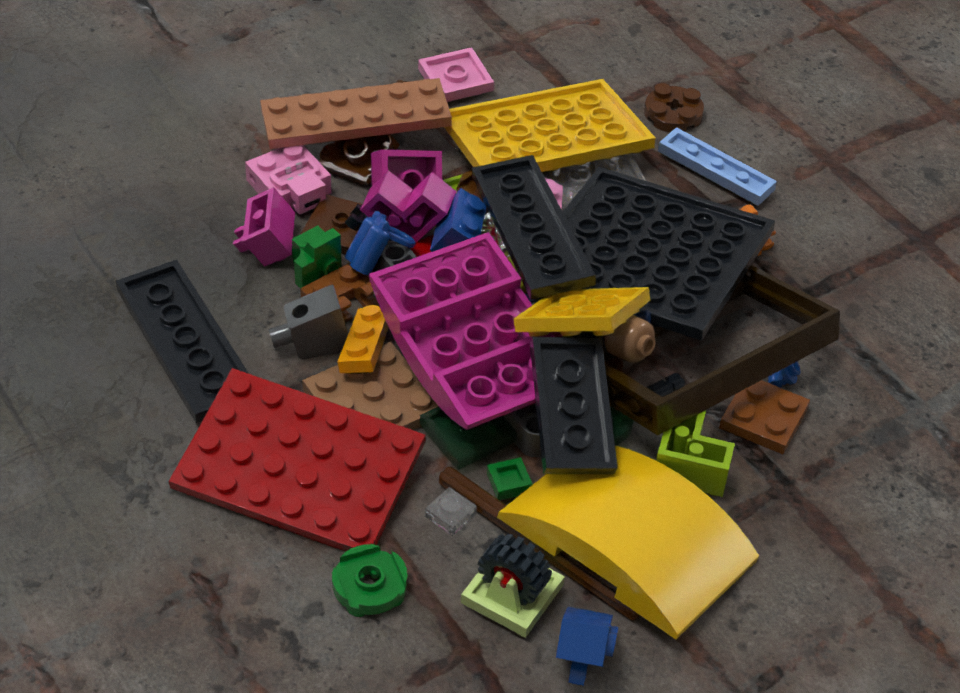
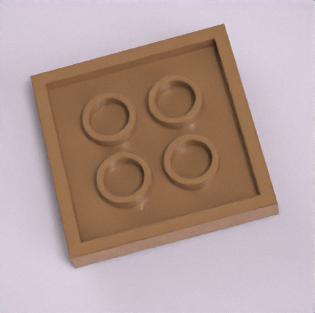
[302,342,444,430]

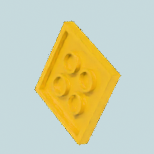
[513,287,650,337]

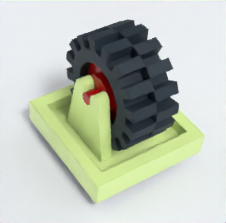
[461,534,565,638]

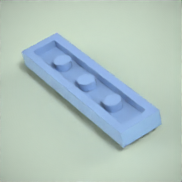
[658,127,777,206]

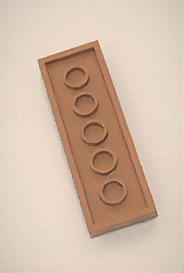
[260,78,452,149]

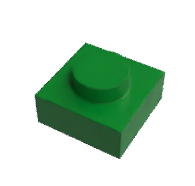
[487,457,533,500]

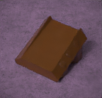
[318,134,400,186]

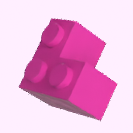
[360,170,457,242]

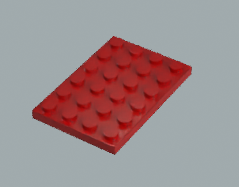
[169,368,426,552]

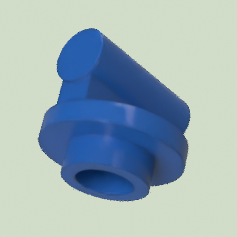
[768,361,801,388]

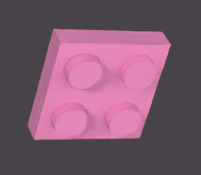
[418,47,494,102]

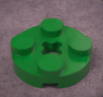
[332,544,407,617]

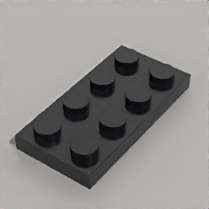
[530,337,618,474]

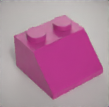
[371,150,442,189]

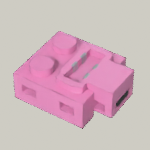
[245,145,331,215]

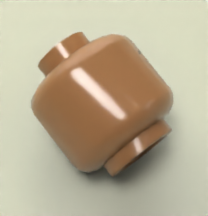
[603,315,655,363]

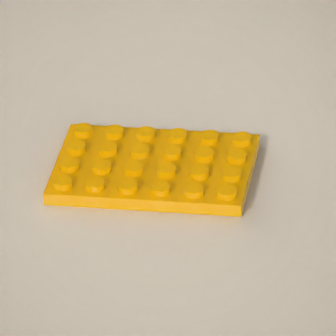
[444,79,656,172]

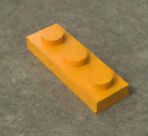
[337,305,389,373]

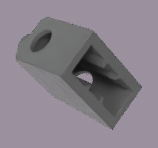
[269,285,348,359]

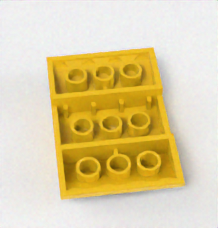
[497,446,759,639]

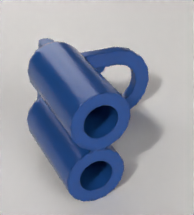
[344,211,416,276]

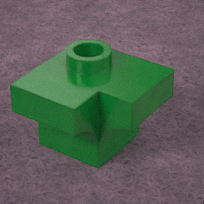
[292,225,342,288]

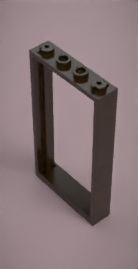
[587,265,840,436]

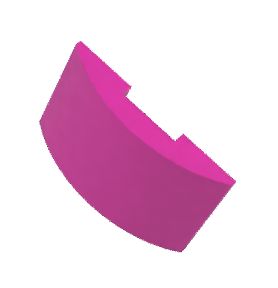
[369,232,562,430]

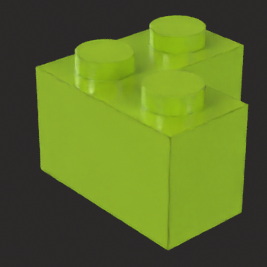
[656,410,735,497]

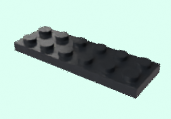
[472,155,596,300]
[116,260,249,423]

